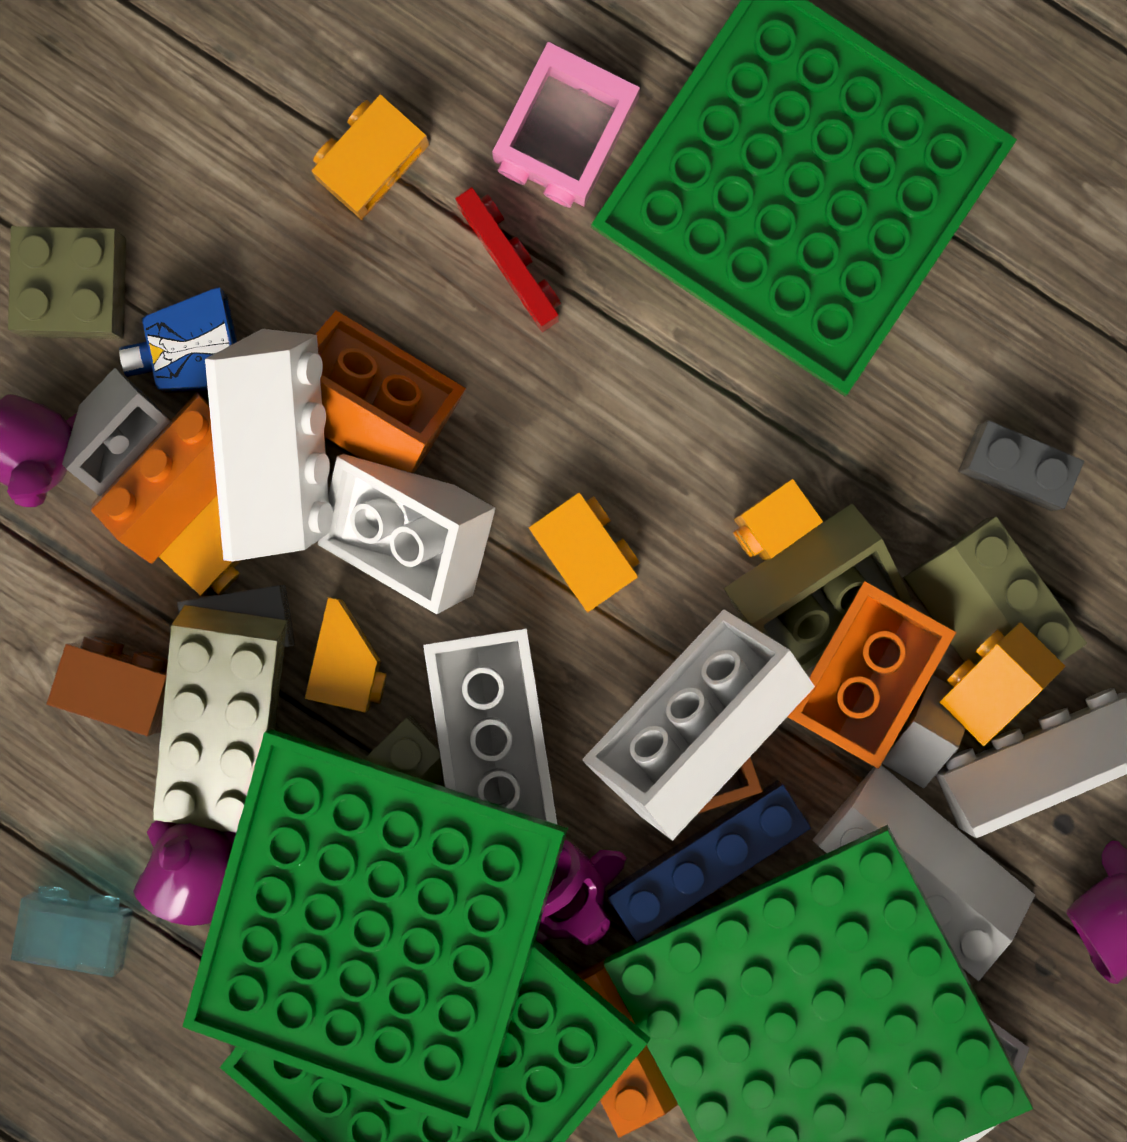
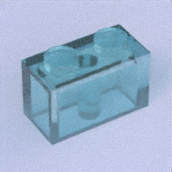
[11,886,133,977]

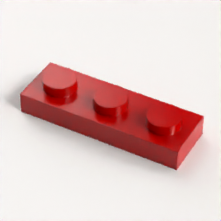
[455,187,561,333]

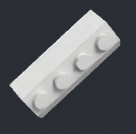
[205,329,333,561]
[582,609,815,841]
[423,628,557,824]
[936,688,1127,838]
[813,765,1035,981]

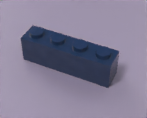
[607,780,811,942]

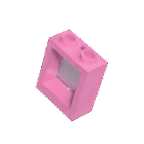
[492,42,640,208]

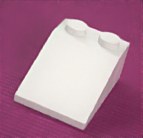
[318,454,495,614]

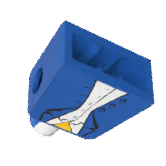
[119,288,237,393]

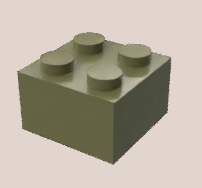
[8,226,126,339]

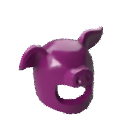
[0,394,77,507]
[133,820,236,926]
[535,839,627,945]
[1066,841,1127,984]

